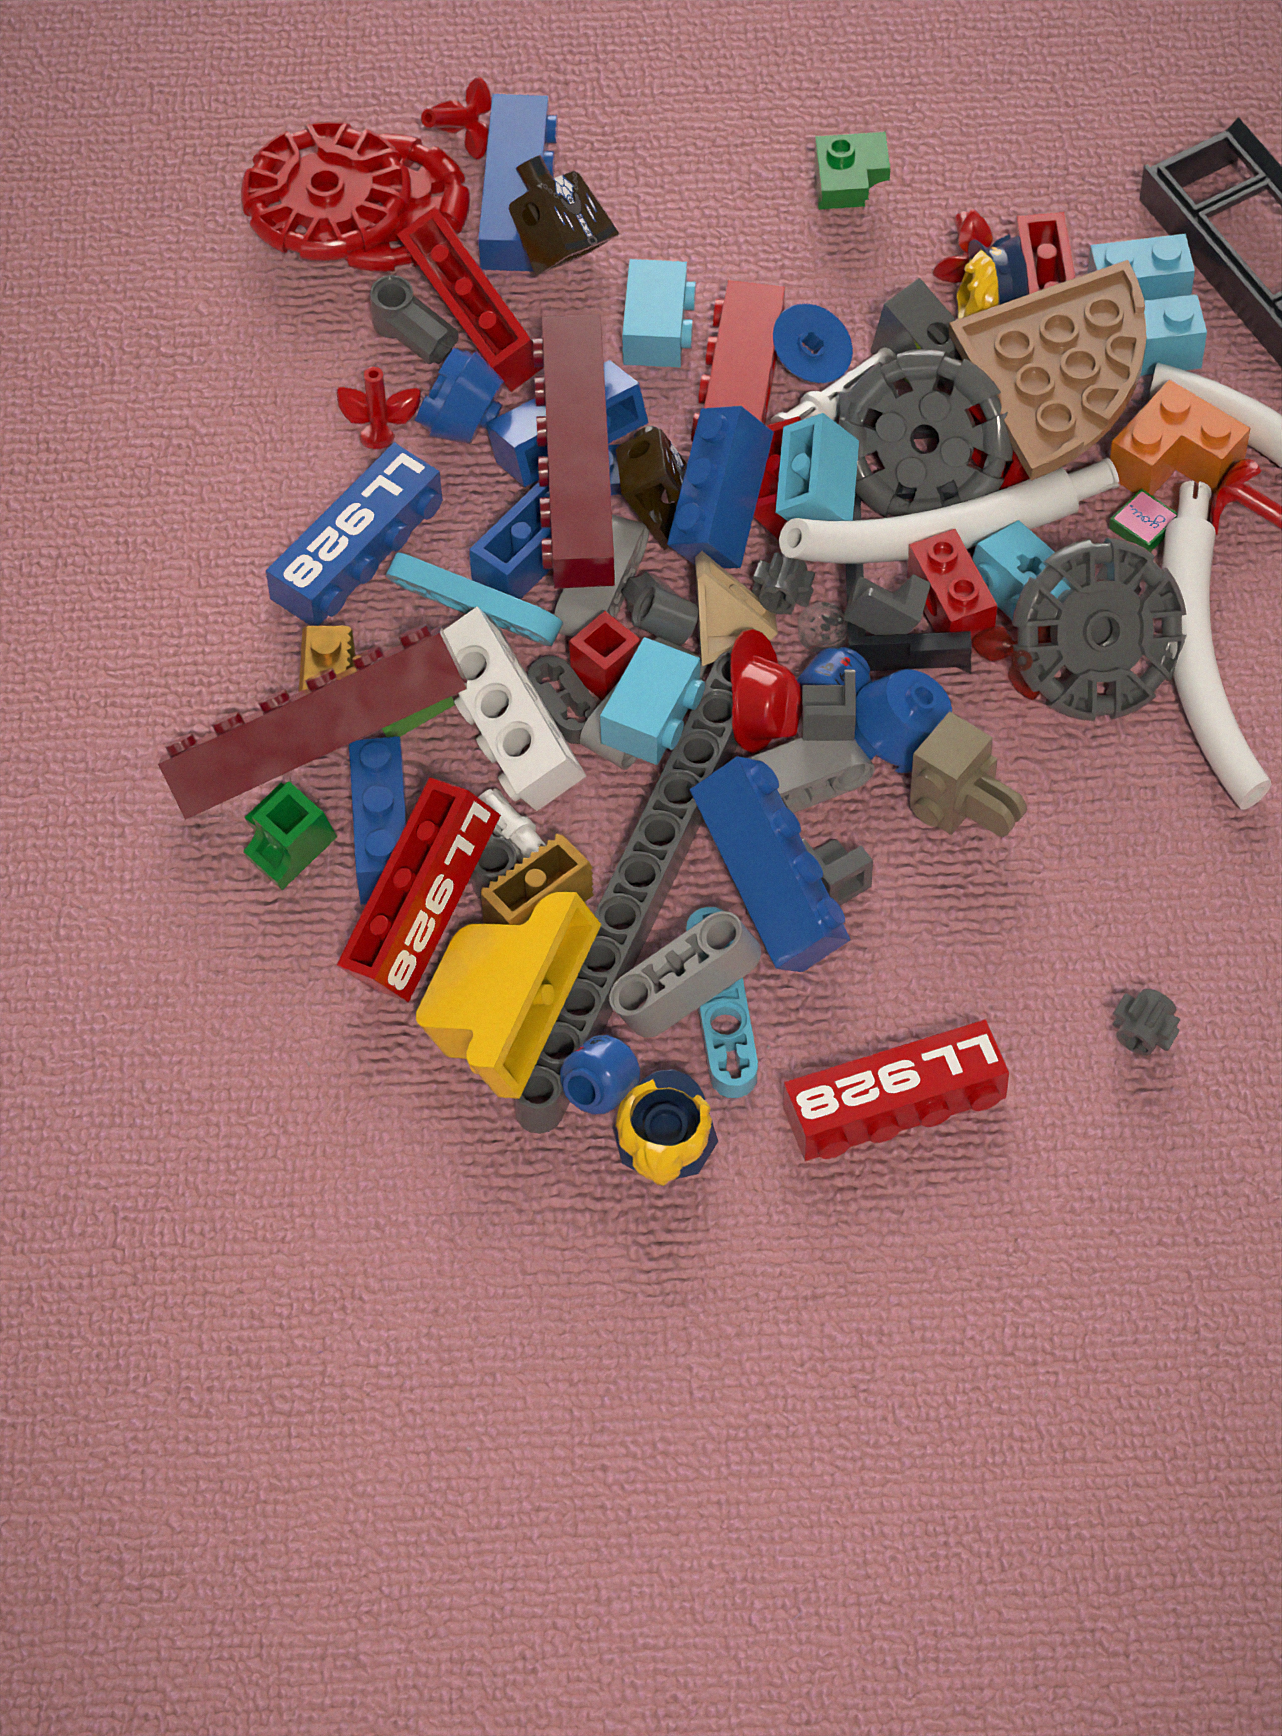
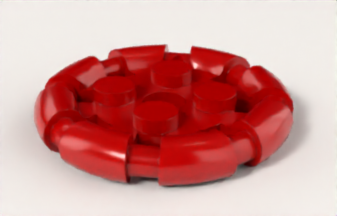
[240,122,412,261]
[305,133,470,272]

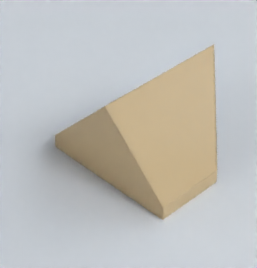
[695,551,778,666]

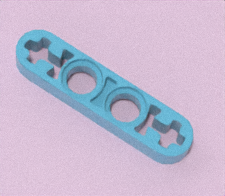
[385,552,563,646]
[686,907,758,1098]

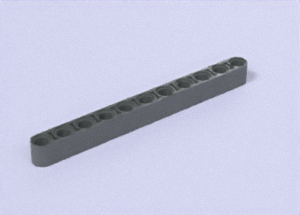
[514,650,738,1134]

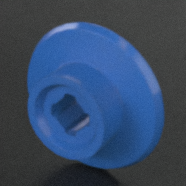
[773,304,853,383]

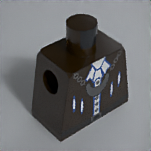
[509,155,620,276]
[616,426,687,550]

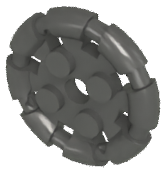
[839,349,1014,518]
[1012,538,1187,721]

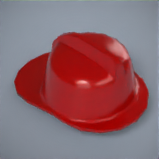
[730,629,802,753]

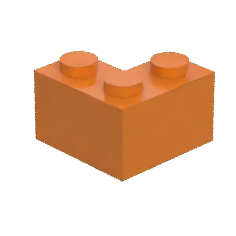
[1110,379,1251,496]

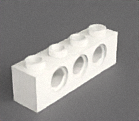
[443,606,586,811]

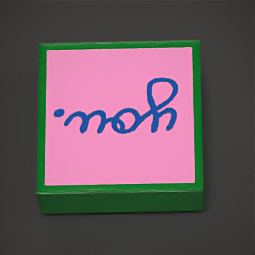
[1109,489,1178,552]

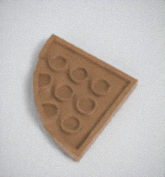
[949,260,1147,481]

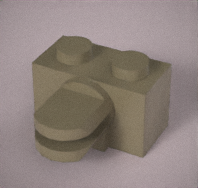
[910,711,1027,837]

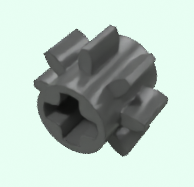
[752,552,815,615]
[1113,989,1180,1056]

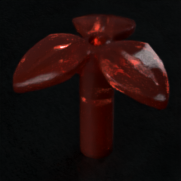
[971,625,1051,701]

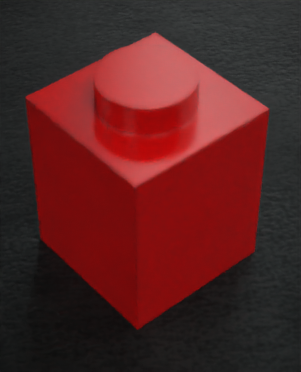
[569,611,641,701]

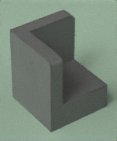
[844,574,931,635]
[802,669,856,741]
[802,838,873,906]

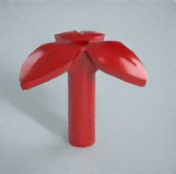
[421,77,492,160]
[932,209,993,283]
[337,367,421,449]
[1209,459,1282,535]

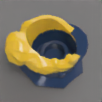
[956,234,1029,319]
[613,1069,719,1186]

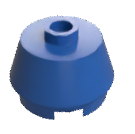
[415,347,504,444]
[854,669,952,773]

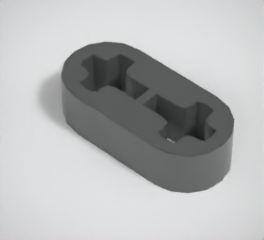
[528,656,598,744]

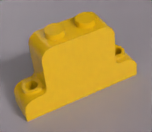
[416,892,601,1099]

